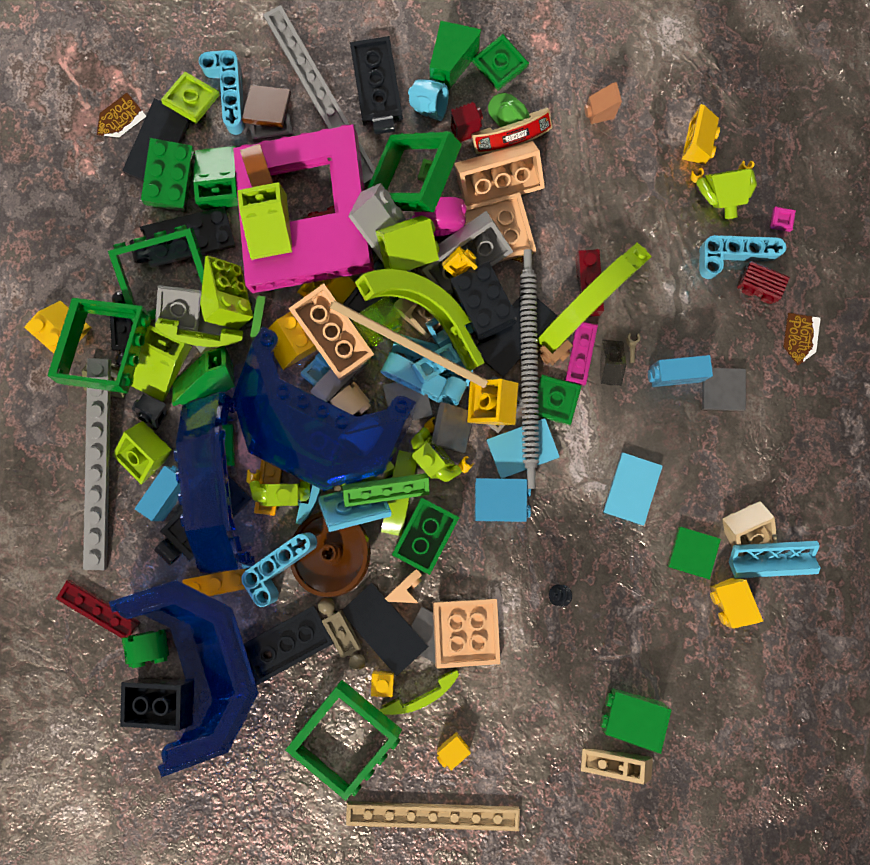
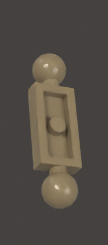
[318,597,366,671]

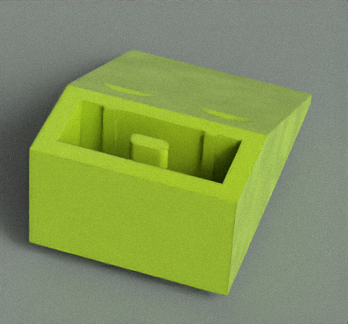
[238,182,293,260]
[200,255,253,330]
[132,325,192,402]

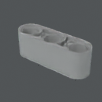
[310,362,367,406]

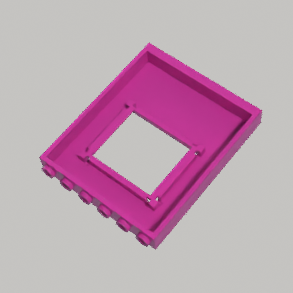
[233,124,374,293]

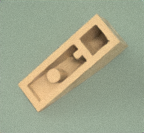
[581,748,653,784]

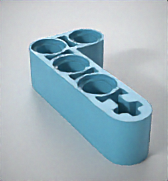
[199,50,245,135]
[699,235,786,279]
[381,352,467,406]
[242,532,317,607]

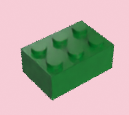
[141,138,195,212]
[392,498,460,575]

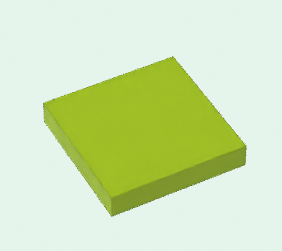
[161,72,220,124]

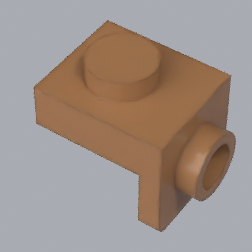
[539,340,573,366]

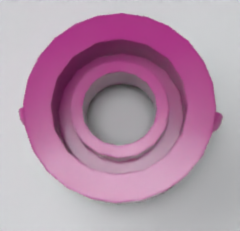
[412,197,467,237]

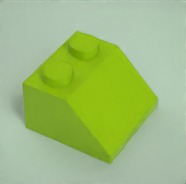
[112,421,172,484]

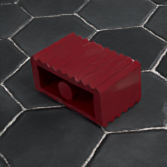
[450,102,483,142]
[737,261,790,304]

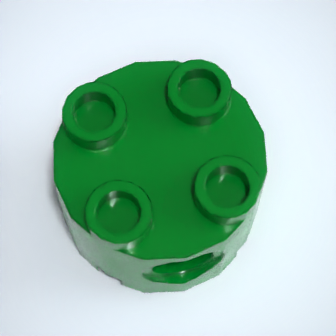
[121,629,169,668]

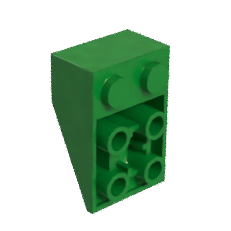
[193,146,238,210]
[172,346,235,406]

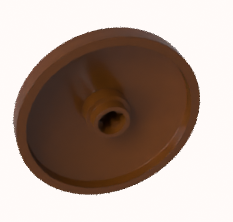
[289,512,371,597]

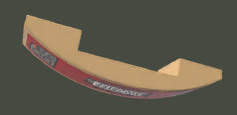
[471,108,552,154]

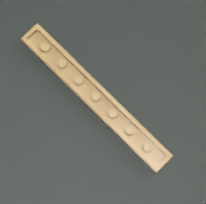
[329,300,488,388]
[346,801,520,831]

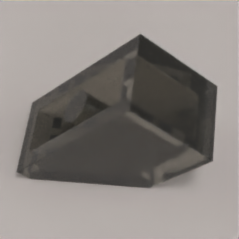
[600,339,626,386]

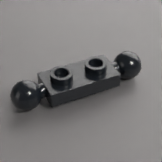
[110,291,133,367]

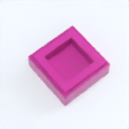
[770,207,796,232]

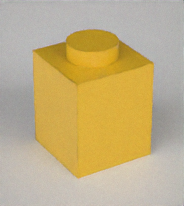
[371,670,394,697]
[437,732,471,770]

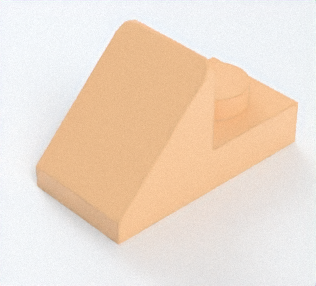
[385,568,422,603]

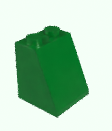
[430,21,481,90]
[600,688,672,754]

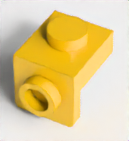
[442,246,478,277]

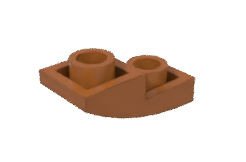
[240,144,273,187]

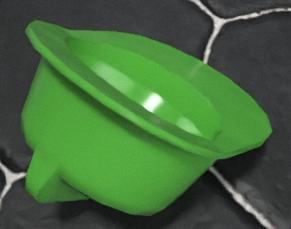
[488,93,529,127]

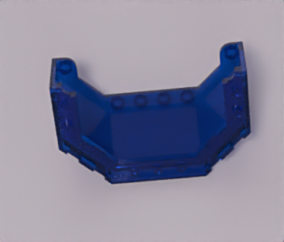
[233,326,416,491]
[173,393,255,574]
[109,580,259,778]

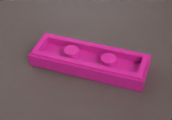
[565,322,598,386]

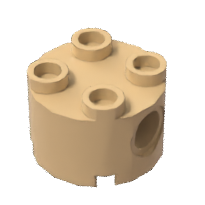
[323,382,371,429]

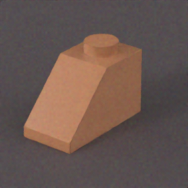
[584,82,622,124]

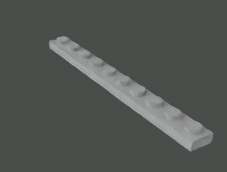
[263,5,375,186]
[83,358,111,570]

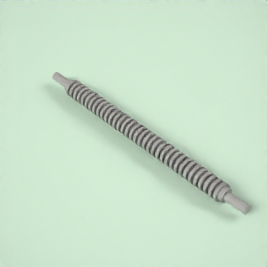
[520,249,539,489]

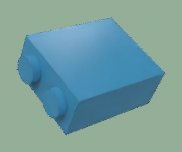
[648,355,713,387]
[135,465,193,521]
[475,478,531,522]

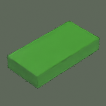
[250,296,266,341]

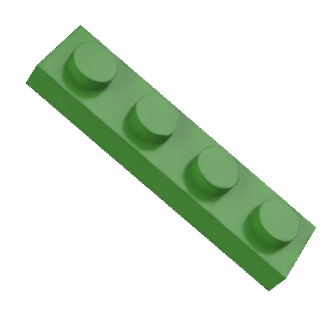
[342,473,429,507]

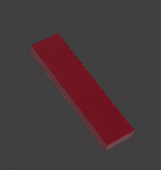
[56,580,141,638]

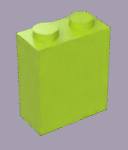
[376,215,439,271]

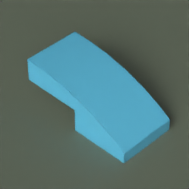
[411,343,461,384]
[301,352,331,387]
[296,483,323,524]

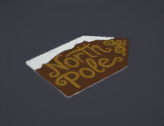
[97,93,146,137]
[783,313,820,365]

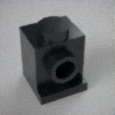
[132,394,168,430]

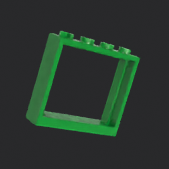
[367,131,462,212]
[108,225,205,322]
[47,298,151,393]
[285,680,402,801]

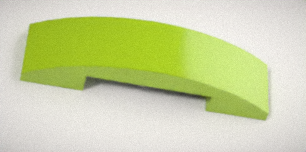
[155,318,243,347]
[381,450,417,536]
[380,668,459,715]

